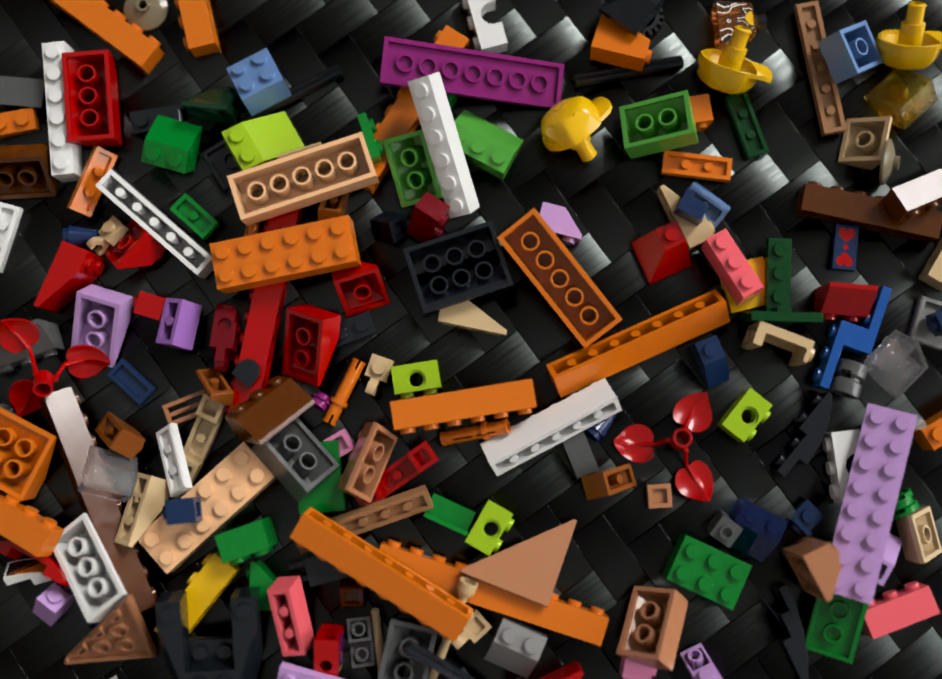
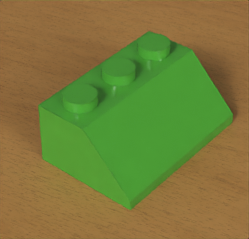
[619,90,699,159]
[454,110,524,180]
[382,130,443,208]

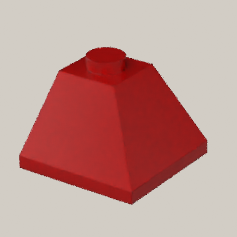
[104,219,166,269]
[630,220,691,285]
[331,261,391,317]

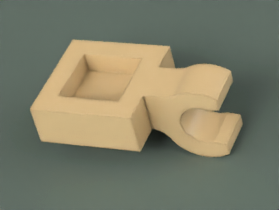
[86,216,129,256]
[364,353,394,396]
[451,608,492,650]

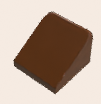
[339,577,365,607]

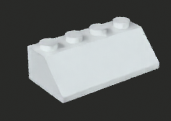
[53,513,127,623]

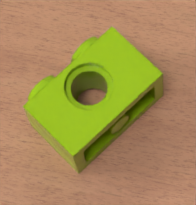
[390,359,442,399]
[716,388,773,442]
[465,499,515,556]

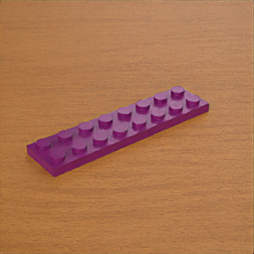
[379,36,564,110]

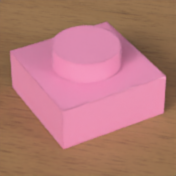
[323,428,355,457]

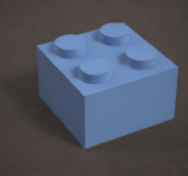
[817,20,884,84]
[226,47,292,116]

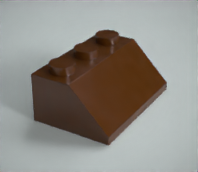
[0,143,58,200]
[224,376,315,446]

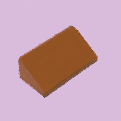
[195,368,234,406]

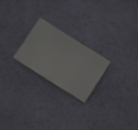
[0,76,45,108]

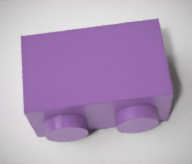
[155,298,202,351]

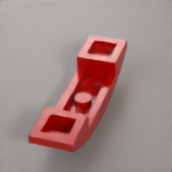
[354,440,439,507]
[0,541,71,588]

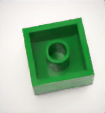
[214,516,279,566]

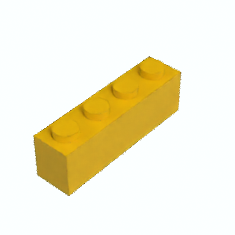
[154,551,242,635]

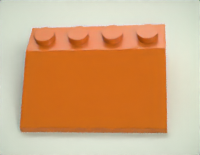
[0,407,57,501]

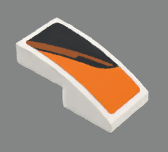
[3,558,52,586]

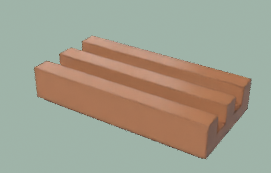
[162,389,206,425]

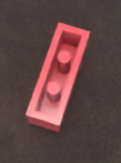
[701,228,764,306]
[267,575,315,657]
[862,581,940,639]

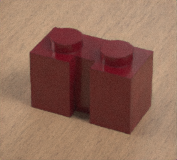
[406,192,450,243]

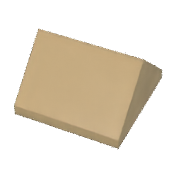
[838,116,893,170]
[895,506,942,564]

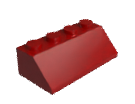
[62,49,122,148]

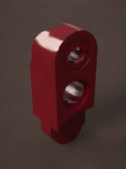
[209,303,242,373]

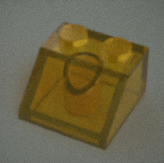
[864,69,938,130]

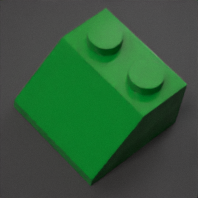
[141,115,203,174]

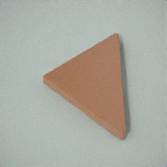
[460,519,577,608]
[64,594,157,665]

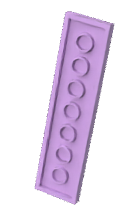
[832,403,918,605]

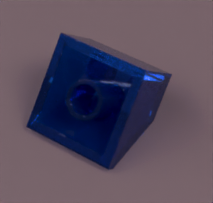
[730,498,789,562]

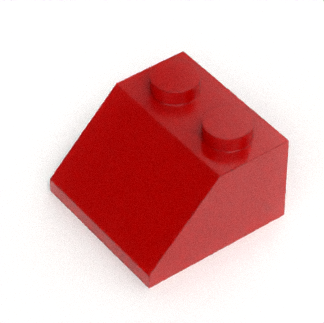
[814,282,878,323]

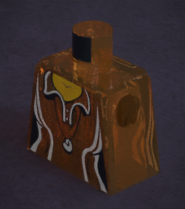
[711,1,767,50]

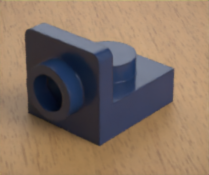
[785,499,824,537]

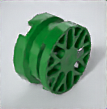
[893,488,920,520]

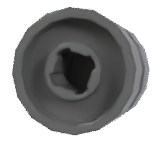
[828,358,869,399]

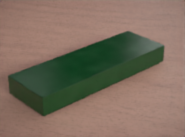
[723,92,769,161]

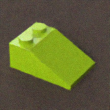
[221,111,305,171]

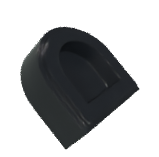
[232,359,261,388]

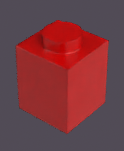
[133,291,166,321]

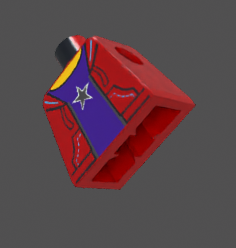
[314,624,345,676]

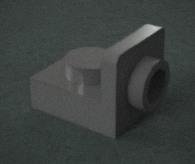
[706,509,743,547]

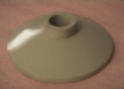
[124,0,169,31]
[879,138,901,185]

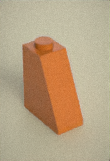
[590,14,653,72]

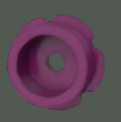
[311,391,330,412]

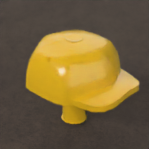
[876,1,942,70]
[697,25,772,94]
[541,96,613,162]

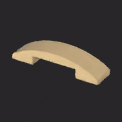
[183,392,226,484]

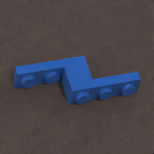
[812,286,892,390]

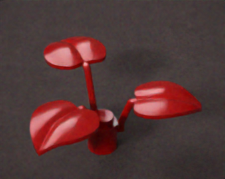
[0,318,110,417]
[613,392,713,502]

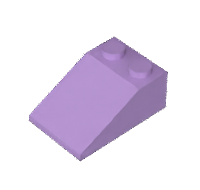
[71,284,134,368]

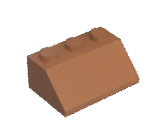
[337,422,398,503]
[782,536,842,602]
[616,586,689,671]

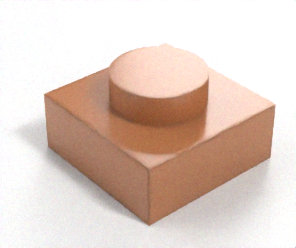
[646,483,673,509]

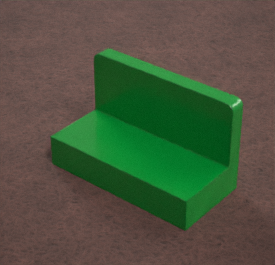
[423,493,476,536]

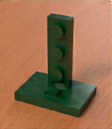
[738,238,823,324]

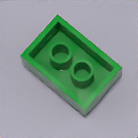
[662,532,752,610]

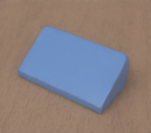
[689,181,731,228]

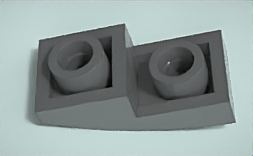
[563,431,599,479]
[347,616,377,669]

